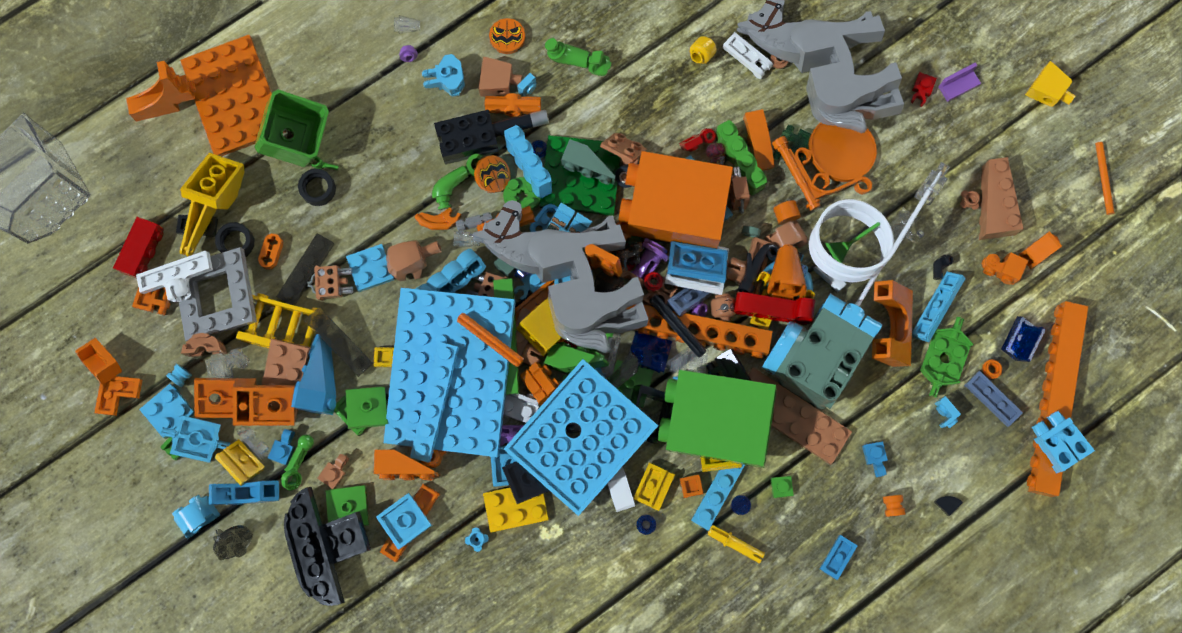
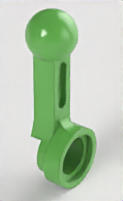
[281,434,314,491]

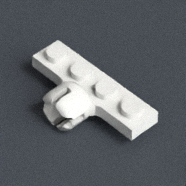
[136,251,213,302]

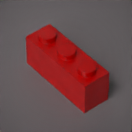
[113,217,164,279]

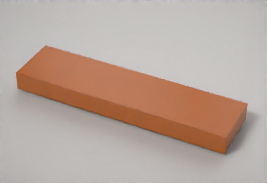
[380,484,440,562]

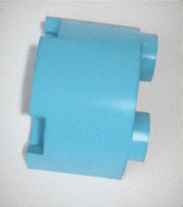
[172,495,220,539]

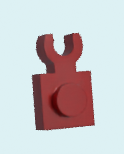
[911,72,937,107]

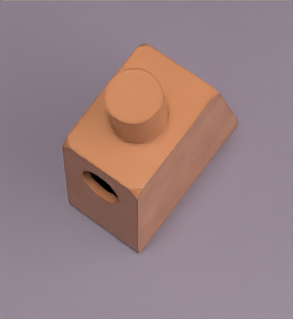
[479,57,522,97]

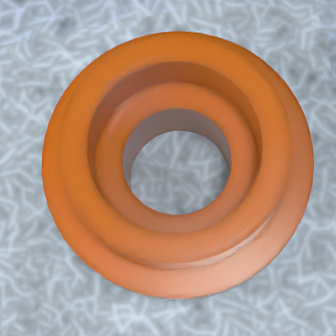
[982,360,1002,379]

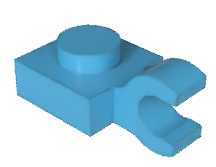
[268,429,295,465]
[862,441,888,478]

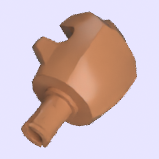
[386,240,442,282]

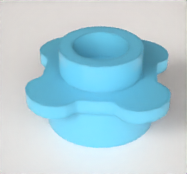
[465,527,489,552]

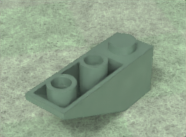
[561,139,615,185]

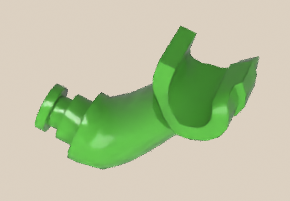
[545,38,612,76]
[432,154,483,210]

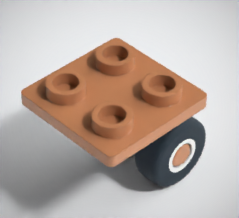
[600,133,647,188]

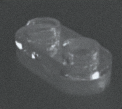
[237,426,270,460]

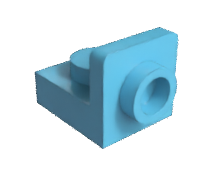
[935,396,961,428]

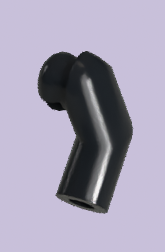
[933,255,954,280]

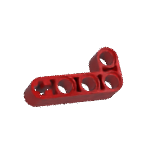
[734,292,815,325]

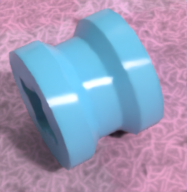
[166,364,192,387]

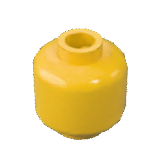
[689,36,717,64]

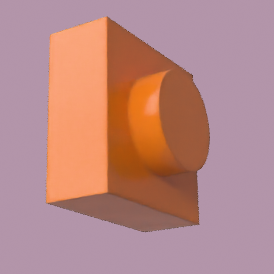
[679,475,703,498]

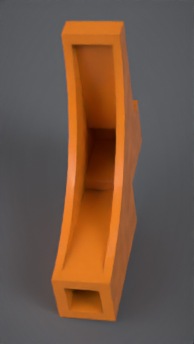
[126,61,196,122]

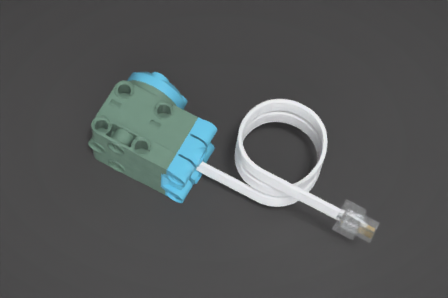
[761,162,950,410]

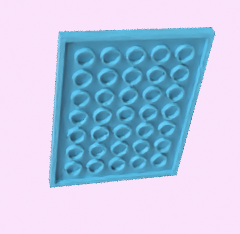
[383,288,516,457]

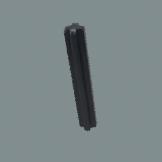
[649,295,706,357]

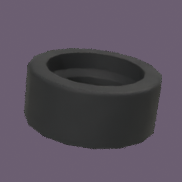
[298,168,336,206]
[215,222,255,257]

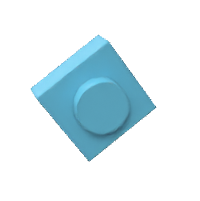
[517,73,536,97]

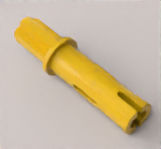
[708,525,765,564]

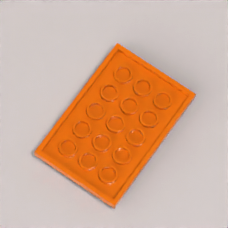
[180,35,286,157]

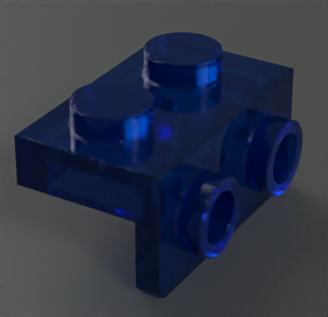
[1001,316,1046,362]

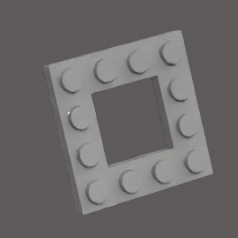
[179,247,257,341]

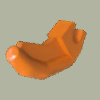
[415,208,462,230]

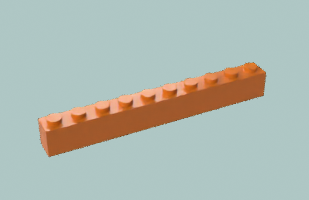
[1027,301,1088,497]

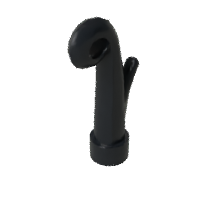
[737,243,779,293]

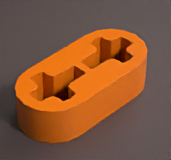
[258,233,283,270]

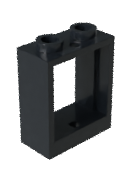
[631,384,674,444]

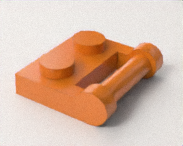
[585,244,623,278]

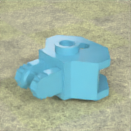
[422,54,465,97]

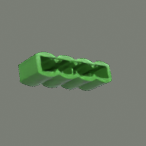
[715,120,767,196]

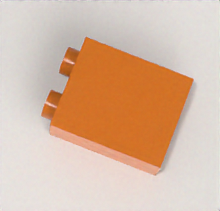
[618,151,733,249]

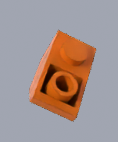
[1018,231,1062,269]

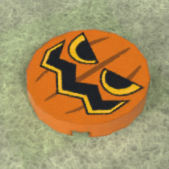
[489,18,526,54]
[474,155,510,193]

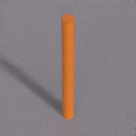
[1095,142,1115,215]

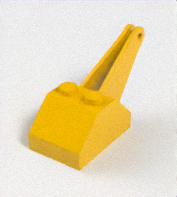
[180,153,245,256]

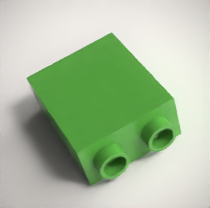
[658,370,777,468]

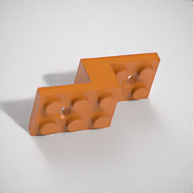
[194,378,295,426]

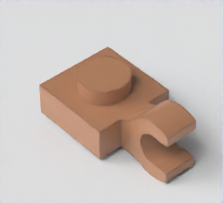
[317,454,350,489]

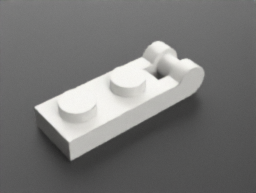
[722,32,773,79]

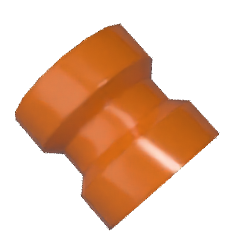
[883,495,906,517]

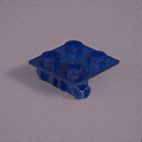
[627,331,672,373]

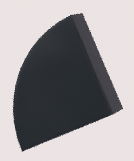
[934,496,963,516]

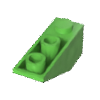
[544,342,610,374]

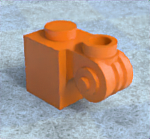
[981,252,1029,285]

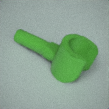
[311,156,339,170]

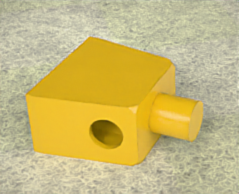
[1025,61,1075,107]

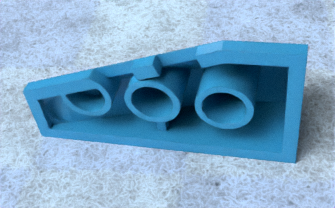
[291,334,336,415]

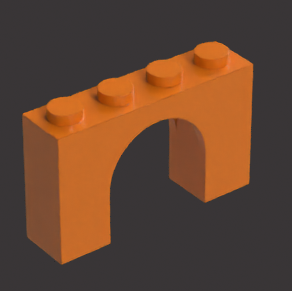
[872,280,913,367]

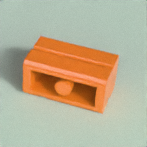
[520,362,560,406]

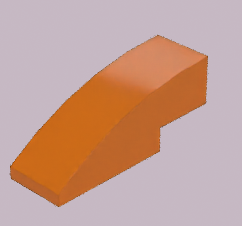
[743,109,775,171]

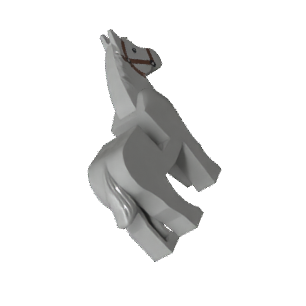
[737,0,904,133]
[472,200,648,353]

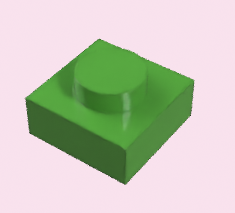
[770,476,794,498]

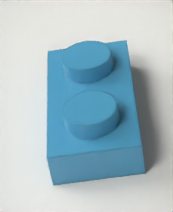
[819,535,857,580]

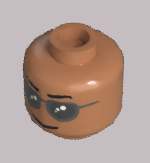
[711,294,736,322]

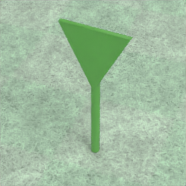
[825,222,880,263]

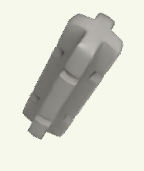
[456,212,492,231]

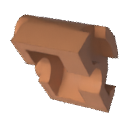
[765,220,809,253]
[181,333,227,357]

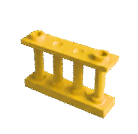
[236,293,328,359]

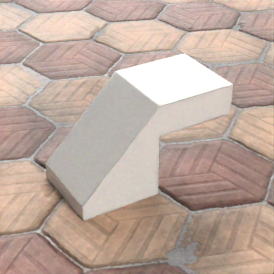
[607,466,635,512]

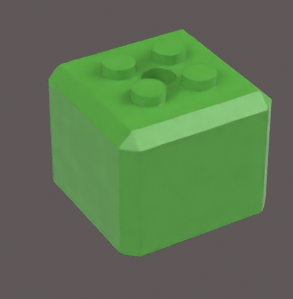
[254,89,329,167]

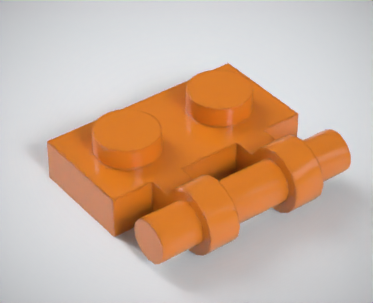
[132,271,171,316]

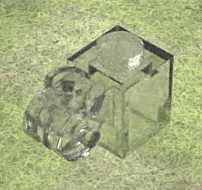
[205,348,249,378]

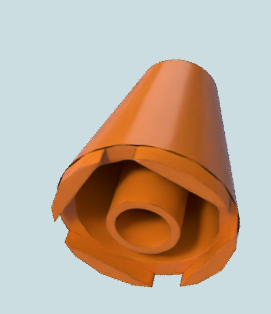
[767,244,807,300]

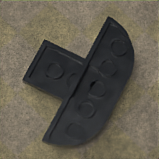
[284,487,371,606]

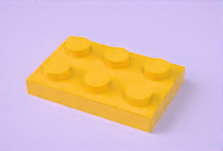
[483,488,549,533]

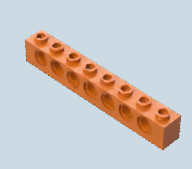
[626,304,773,359]

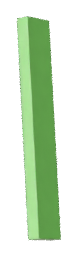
[493,278,520,395]

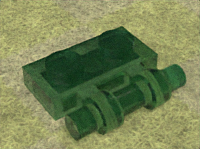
[773,125,811,164]

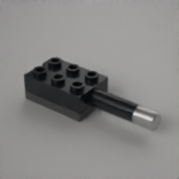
[434,110,549,165]

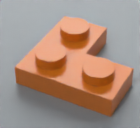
[94,376,143,416]

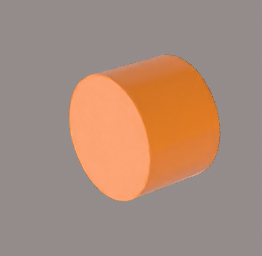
[773,200,801,225]

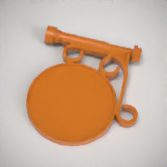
[772,122,877,211]

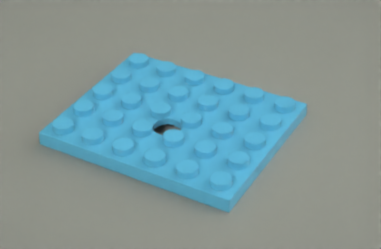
[504,359,658,516]

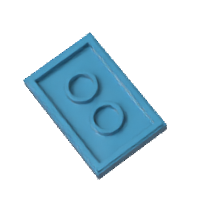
[667,241,728,283]

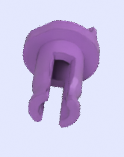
[631,238,669,280]

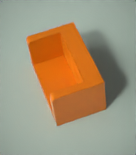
[75,338,122,385]

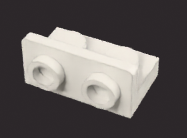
[503,391,540,423]

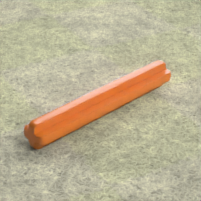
[457,313,524,367]

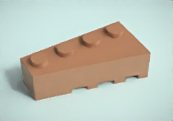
[979,157,1024,240]

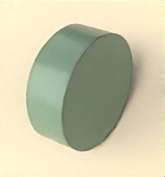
[741,226,761,238]

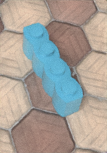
[504,125,552,199]
[416,249,486,293]

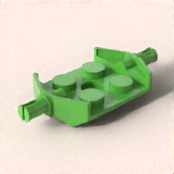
[920,317,973,398]

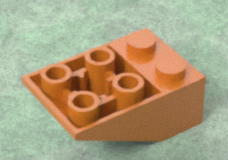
[374,450,440,480]

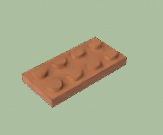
[262,339,311,422]

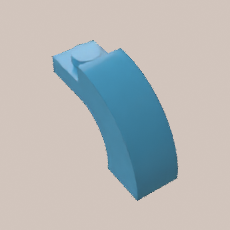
[209,481,279,505]

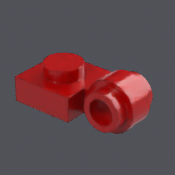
[679,128,716,152]

